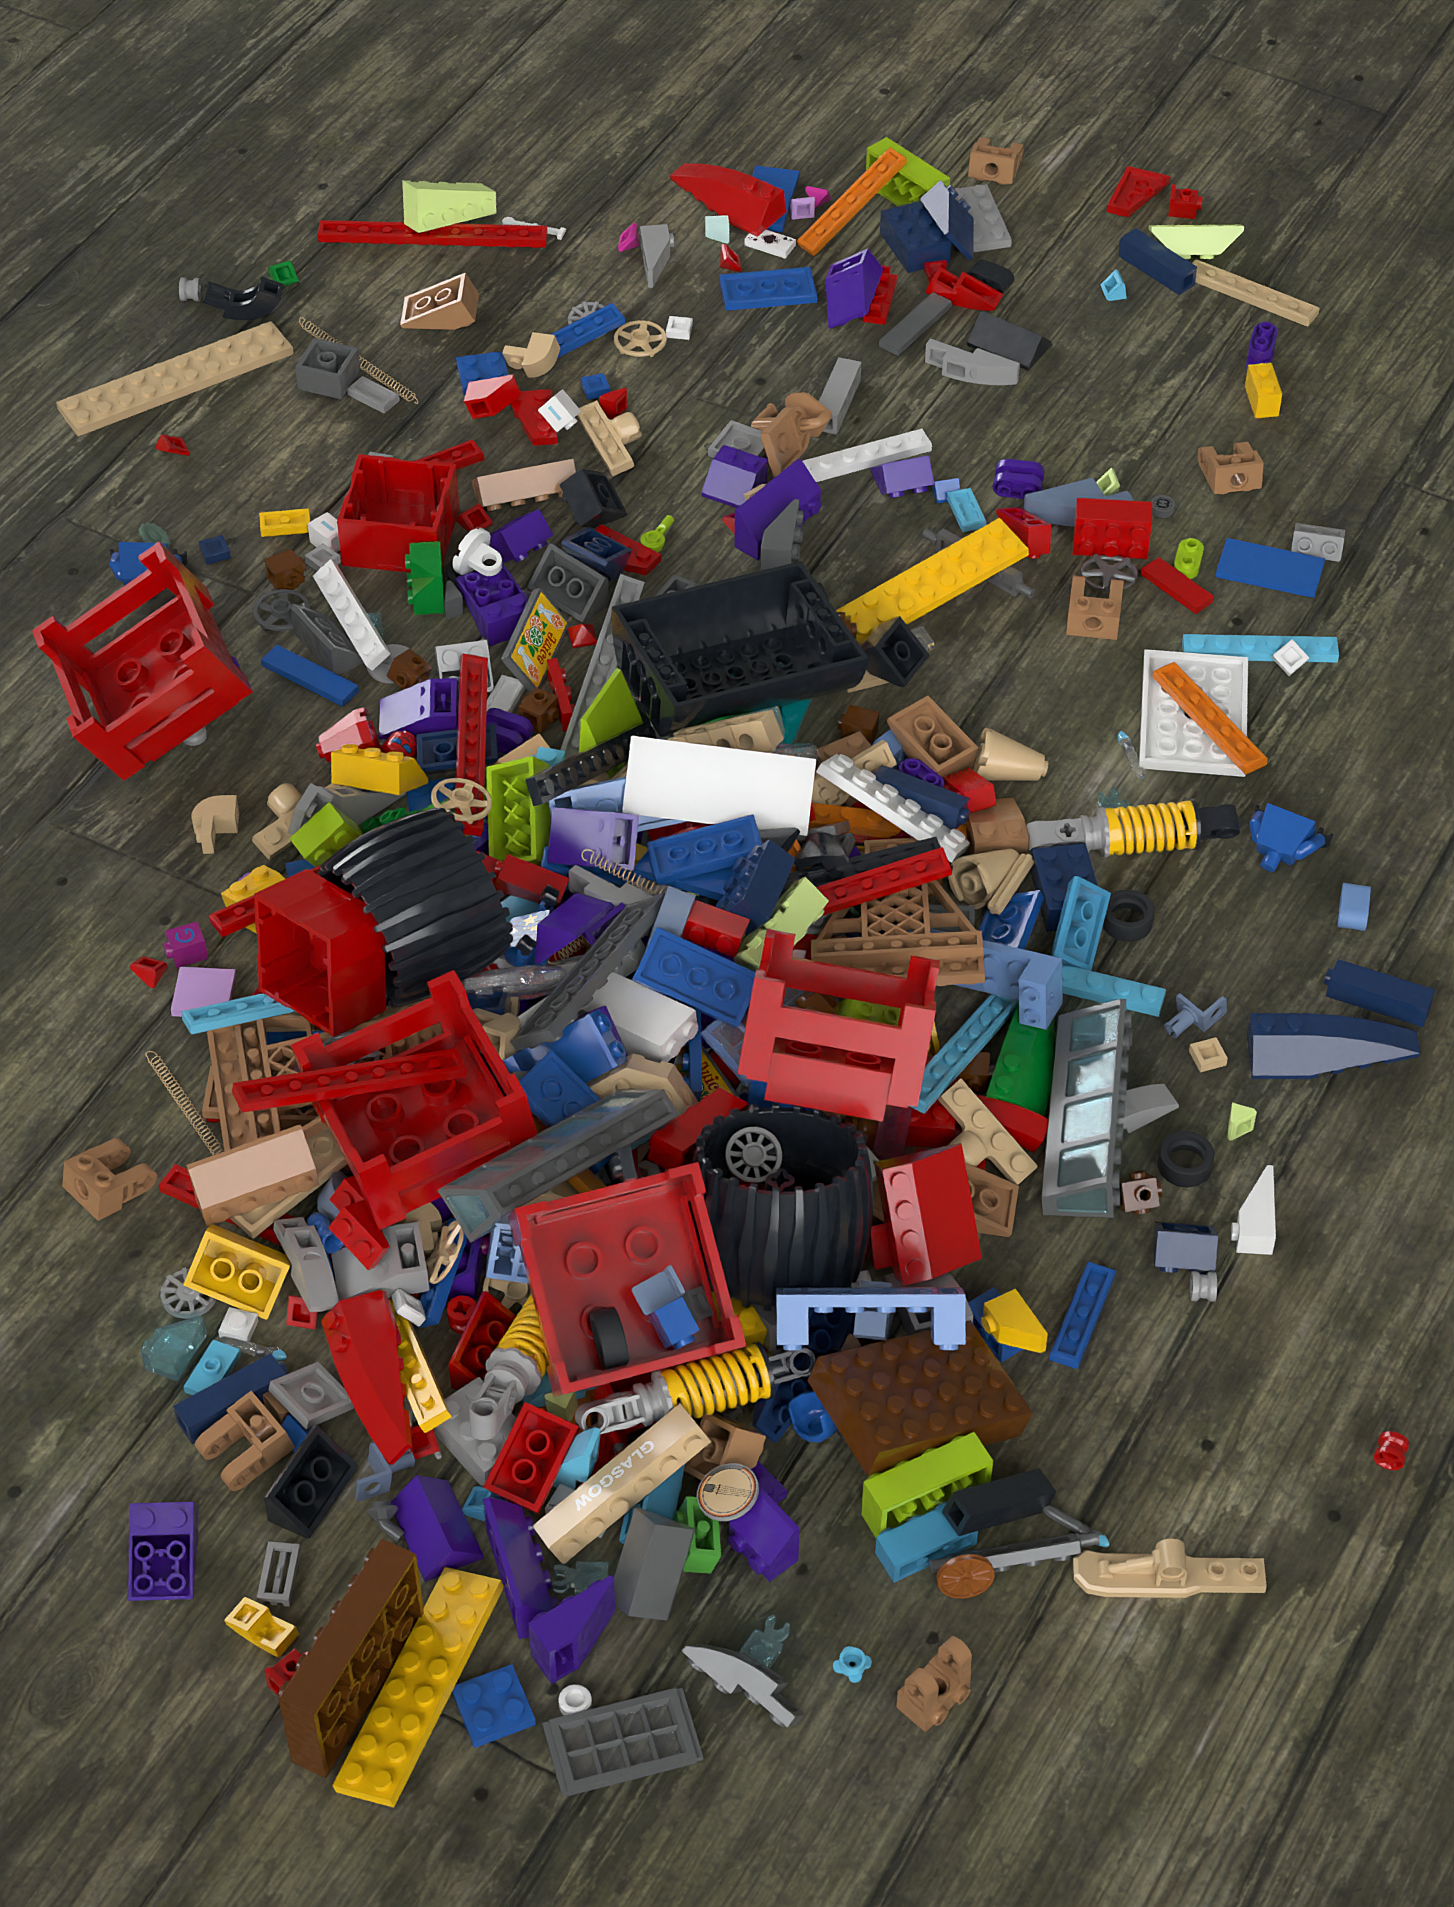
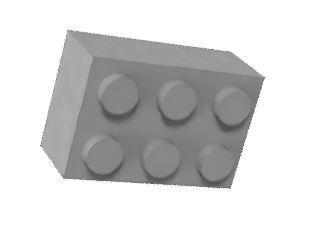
[433,1377,517,1486]

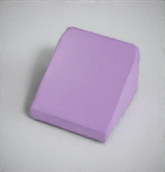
[790,197,815,220]

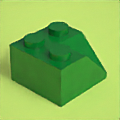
[405,541,445,615]

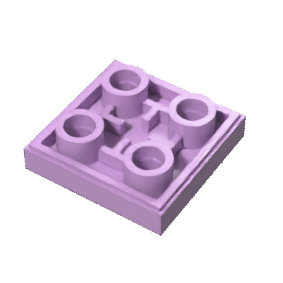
[171,967,236,1017]

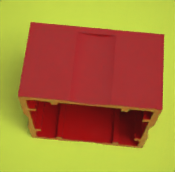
[337,454,460,572]
[254,869,386,1037]

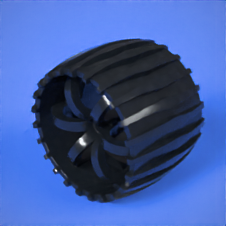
[318,808,513,1008]
[688,1102,873,1311]

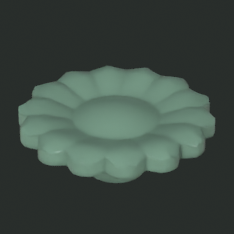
[139,522,171,547]

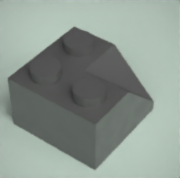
[295,338,361,400]

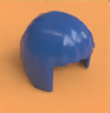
[788,1391,837,1443]

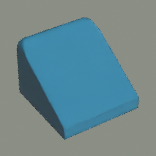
[462,1486,508,1522]

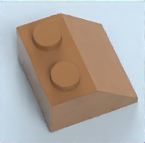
[684,1413,766,1480]

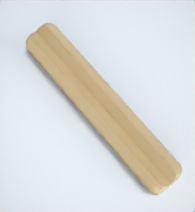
[987,853,1034,915]

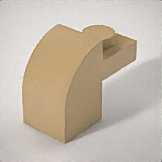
[502,332,560,378]
[191,795,239,854]
[473,1008,521,1060]
[394,1203,443,1261]

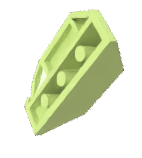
[1149,225,1244,259]

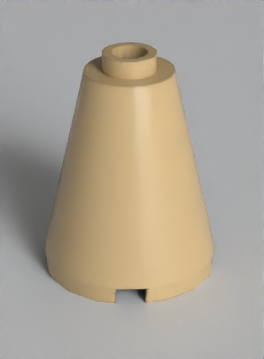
[973,728,1048,781]
[948,848,1020,909]

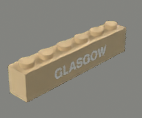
[533,1404,711,1565]

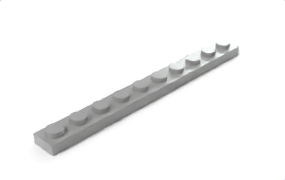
[560,574,645,759]

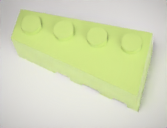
[402,180,496,233]
[733,877,828,972]

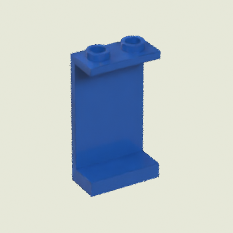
[503,1009,627,1083]

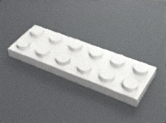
[816,754,970,862]

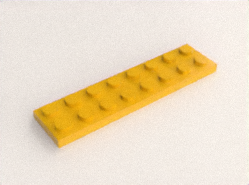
[836,518,1029,645]
[332,1567,504,1808]

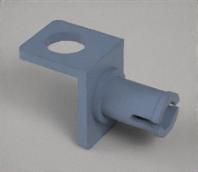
[1164,993,1227,1039]
[631,1265,685,1315]
[355,1442,415,1502]

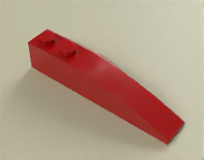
[670,163,787,237]
[321,1290,412,1465]

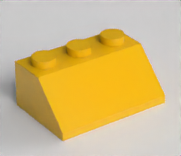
[331,744,428,795]
[183,1224,291,1320]

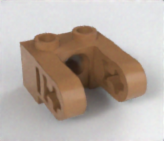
[968,137,1024,185]
[1198,442,1264,494]
[1066,575,1124,640]
[62,1138,157,1221]
[195,1391,295,1491]
[896,1636,972,1732]

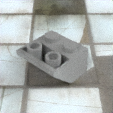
[434,640,494,696]

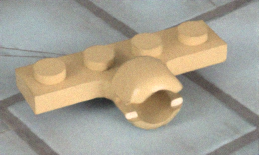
[577,400,642,476]
[252,783,340,860]
[938,1079,1038,1185]

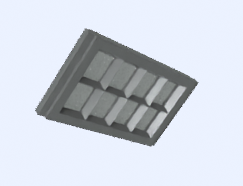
[542,1688,703,1796]

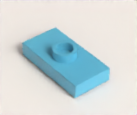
[947,488,986,533]
[184,1339,241,1395]

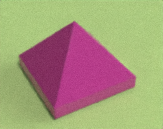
[805,186,831,208]
[618,223,639,252]

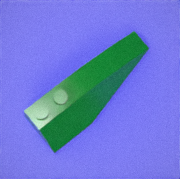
[987,1003,1055,1117]

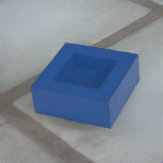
[581,373,610,400]

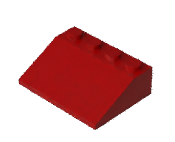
[874,1143,982,1286]

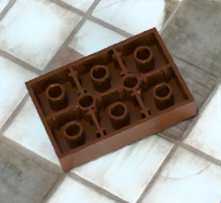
[808,1320,1033,1476]
[278,1539,424,1778]

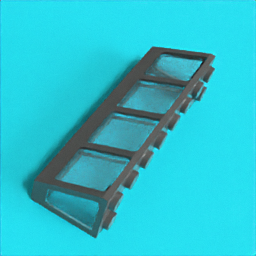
[1042,999,1133,1218]
[438,1089,680,1242]

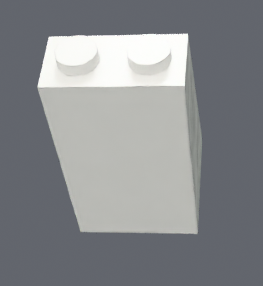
[578,972,698,1063]

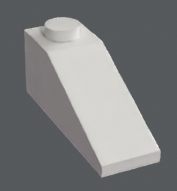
[1231,1165,1276,1255]

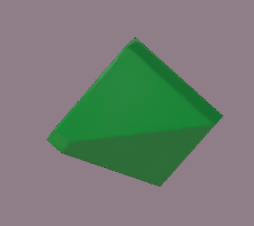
[268,260,299,287]

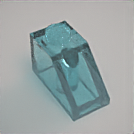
[141,1316,207,1381]

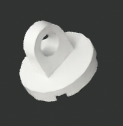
[453,527,502,576]

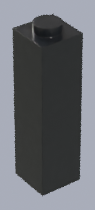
[942,1468,1057,1536]

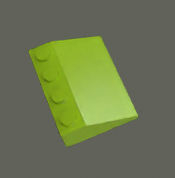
[579,669,642,779]

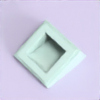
[705,216,729,243]

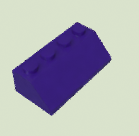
[735,459,821,560]
[483,1497,558,1639]

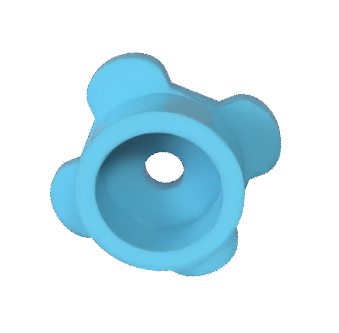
[833,1646,872,1683]

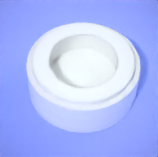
[559,1685,592,1716]

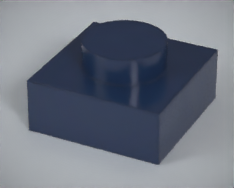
[198,535,231,565]

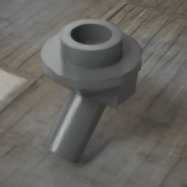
[366,1500,405,1542]

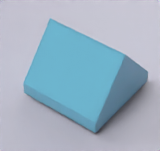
[1100,269,1127,301]

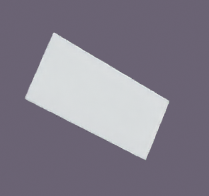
[622,736,816,836]

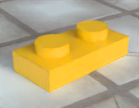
[259,508,310,537]

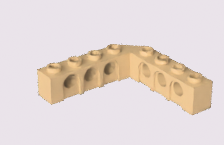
[610,710,784,780]
[585,1053,698,1117]

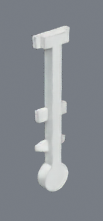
[502,217,566,240]

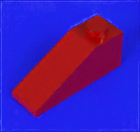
[996,507,1051,559]

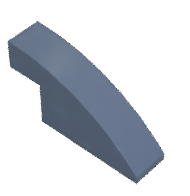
[1024,478,1134,526]
[636,886,695,992]
[854,1280,894,1340]

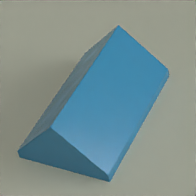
[1050,876,1111,971]

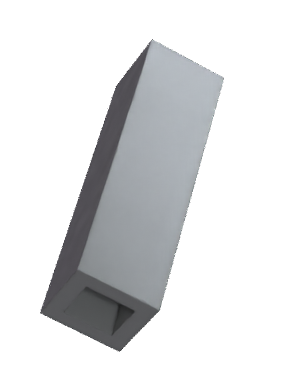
[819,357,861,435]

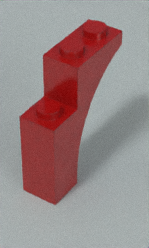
[476,851,569,910]
[328,1176,390,1270]

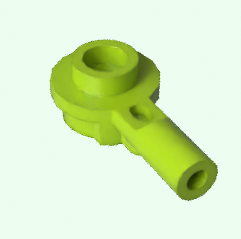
[640,515,674,552]

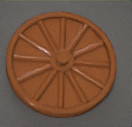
[936,1554,995,1599]

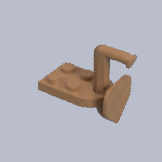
[751,392,832,477]

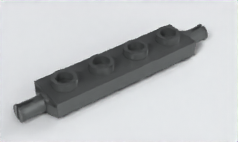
[922,528,1036,599]
[929,1531,1100,1573]

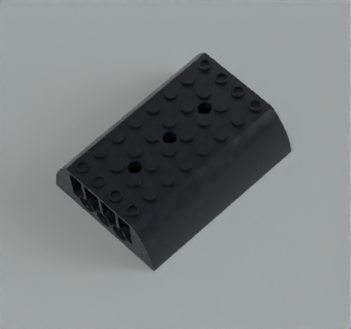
[611,561,869,737]

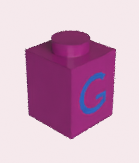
[163,922,208,968]

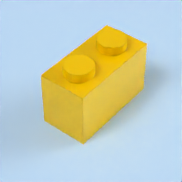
[1245,363,1282,418]

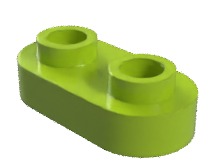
[1174,538,1204,579]

